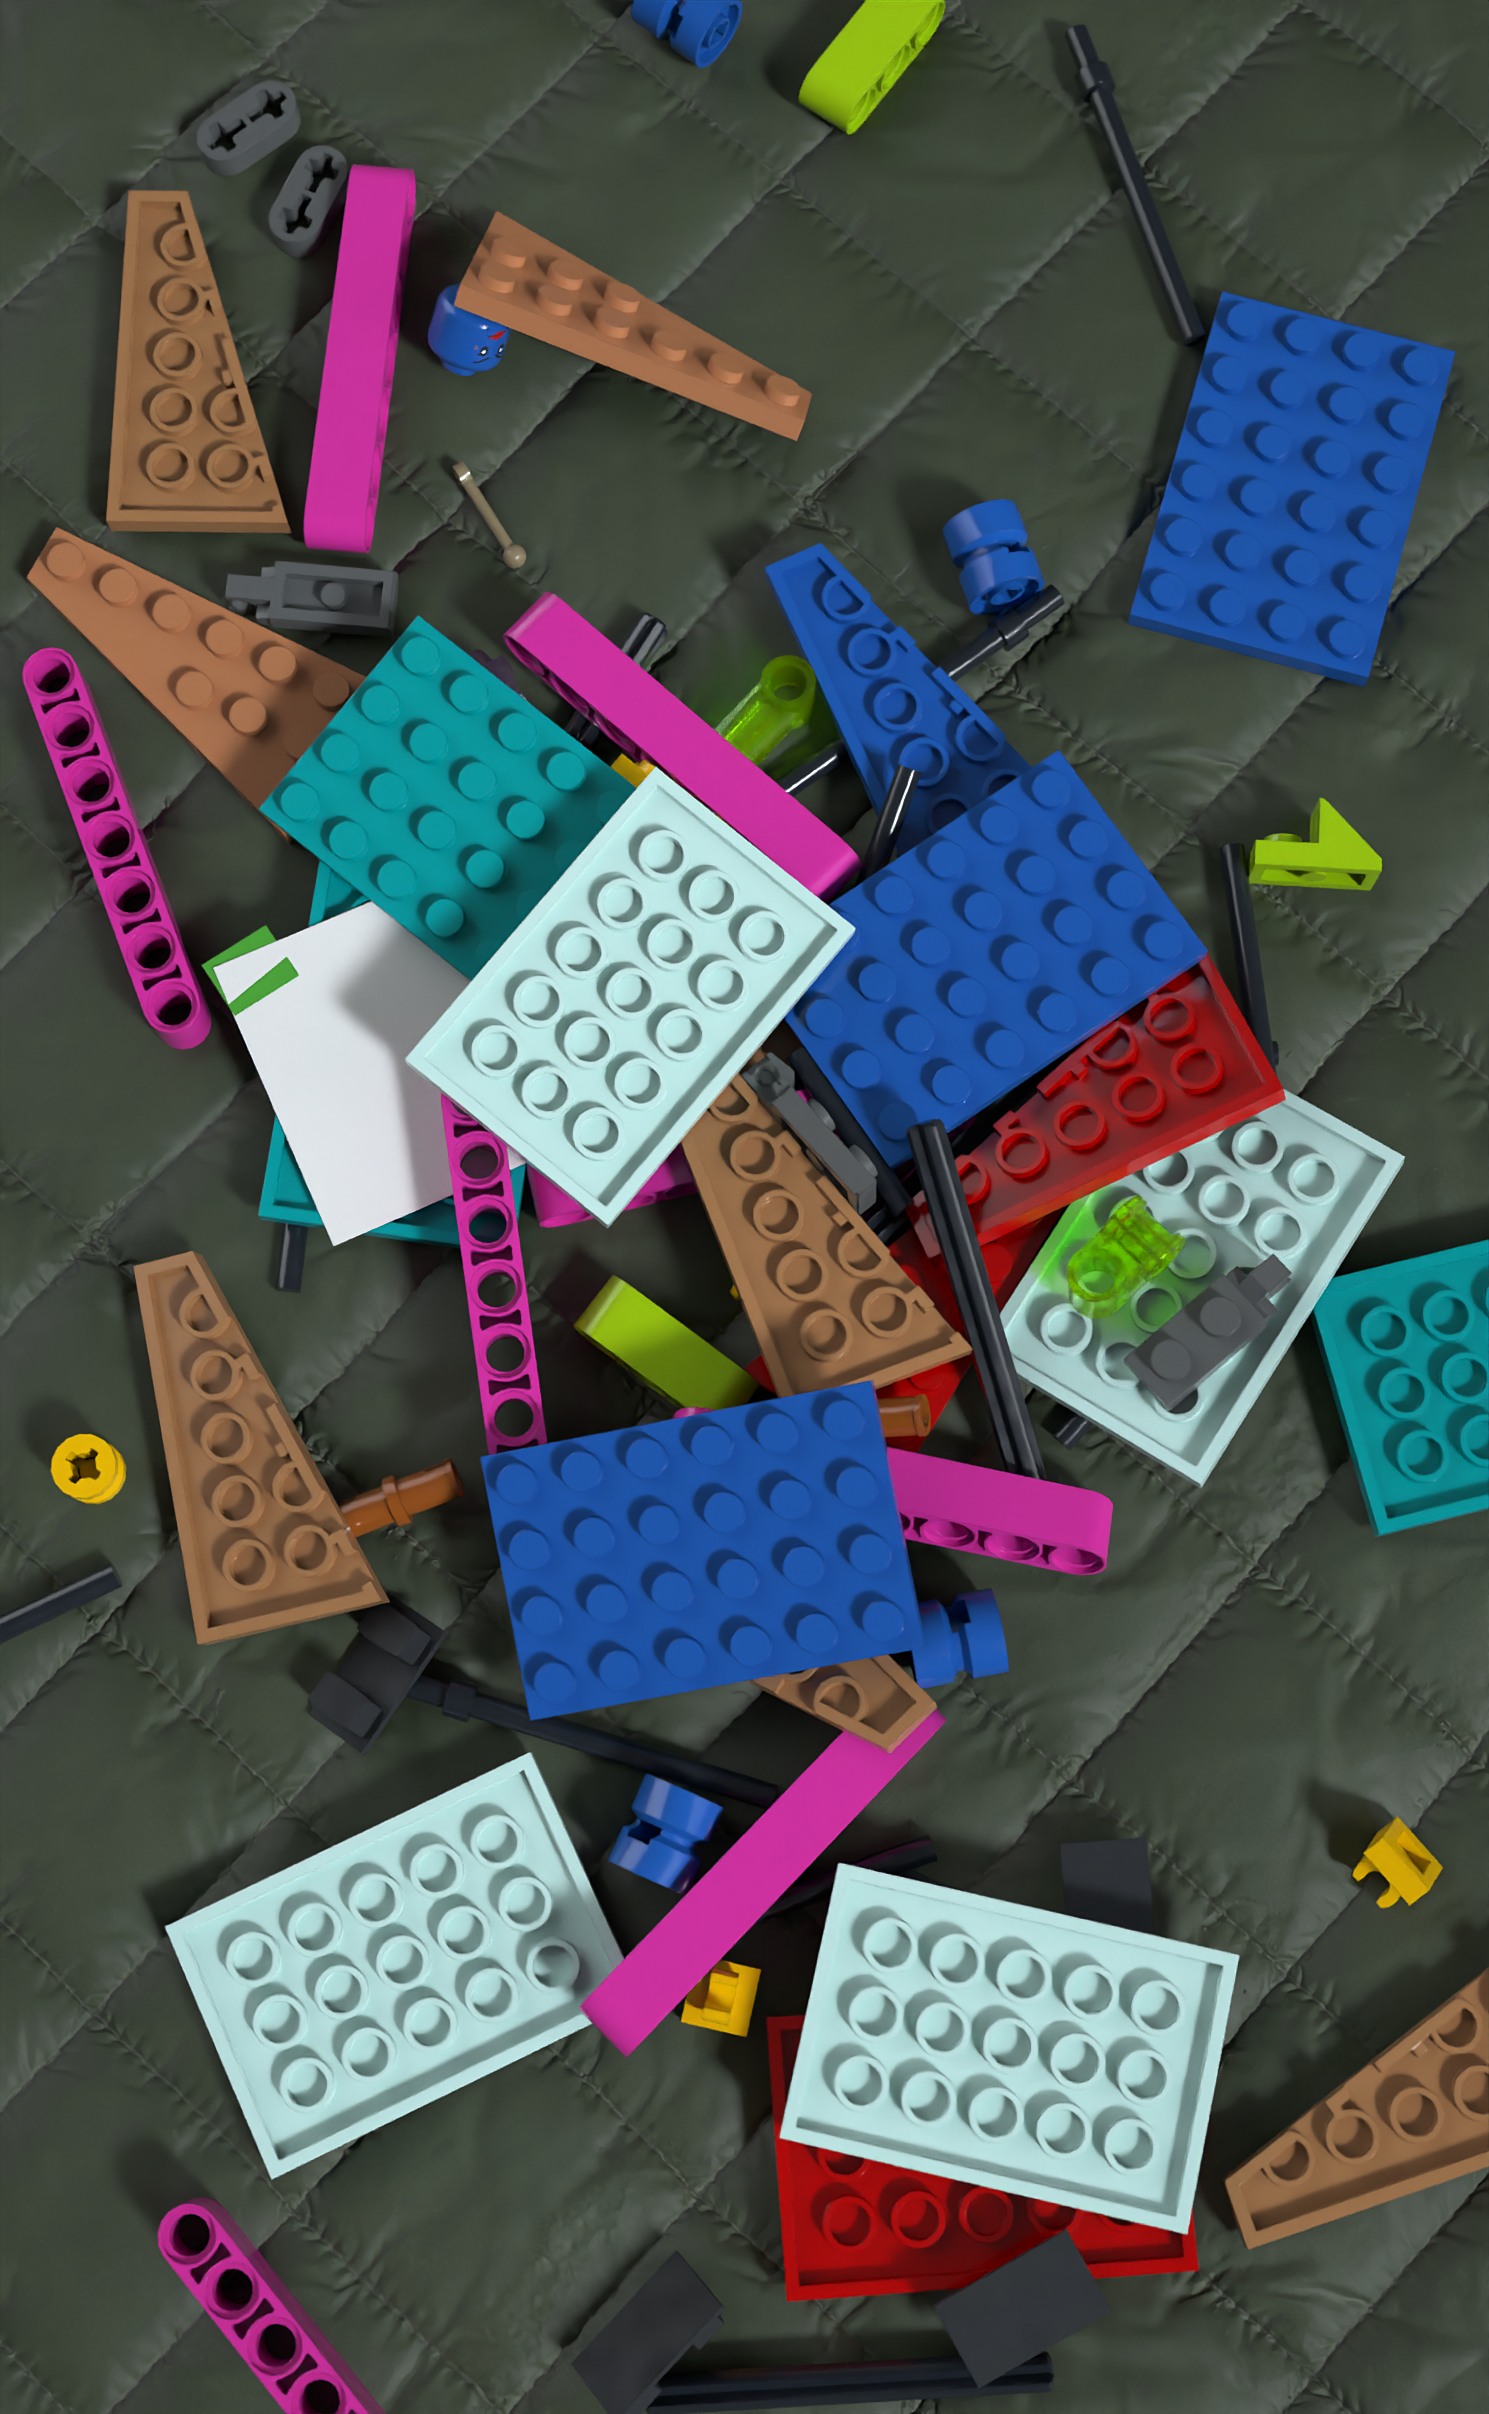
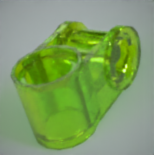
[1066,1195,1187,1319]

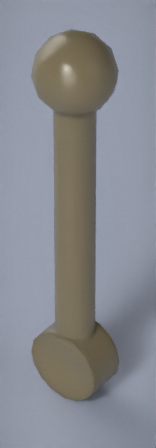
[451,461,527,569]

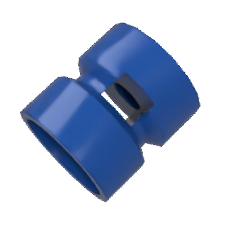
[631,0,742,68]
[942,499,1045,615]
[908,1588,1009,1689]
[608,1773,724,1895]

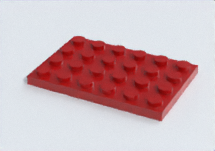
[766,2014,1199,2302]

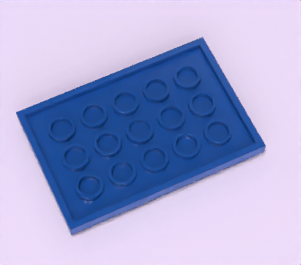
[1127,291,1456,687]
[783,750,1208,1170]
[480,1380,926,1721]

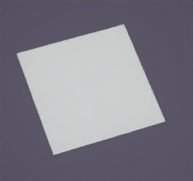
[213,902,526,1246]

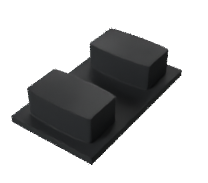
[307,1595,448,1755]
[1059,1837,1156,1936]
[934,2229,1112,2388]
[571,2251,725,2414]

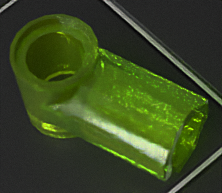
[714,655,816,766]

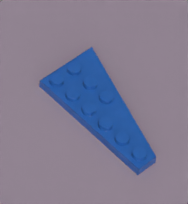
[764,543,1032,858]

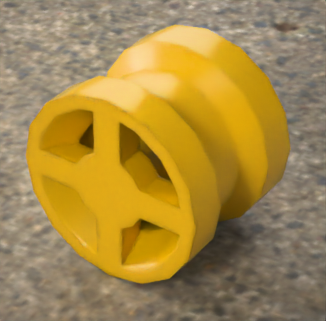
[51,1434,126,1504]

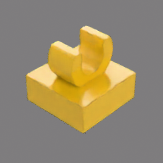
[1352,1816,1443,1908]
[681,1960,761,2037]

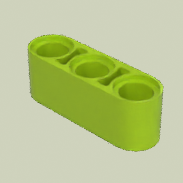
[799,0,946,134]
[573,1275,760,1410]

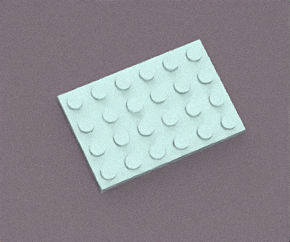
[405,767,856,1229]
[1000,1089,1405,1488]
[165,1752,625,2179]
[779,1863,1239,2234]

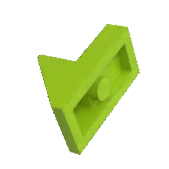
[1247,798,1382,891]

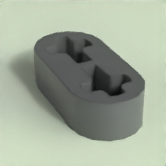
[196,80,301,176]
[269,145,350,257]

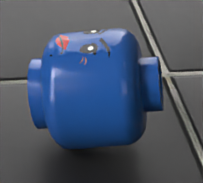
[428,280,511,376]

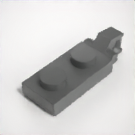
[225,561,399,638]
[741,1052,878,1215]
[1124,1253,1292,1411]

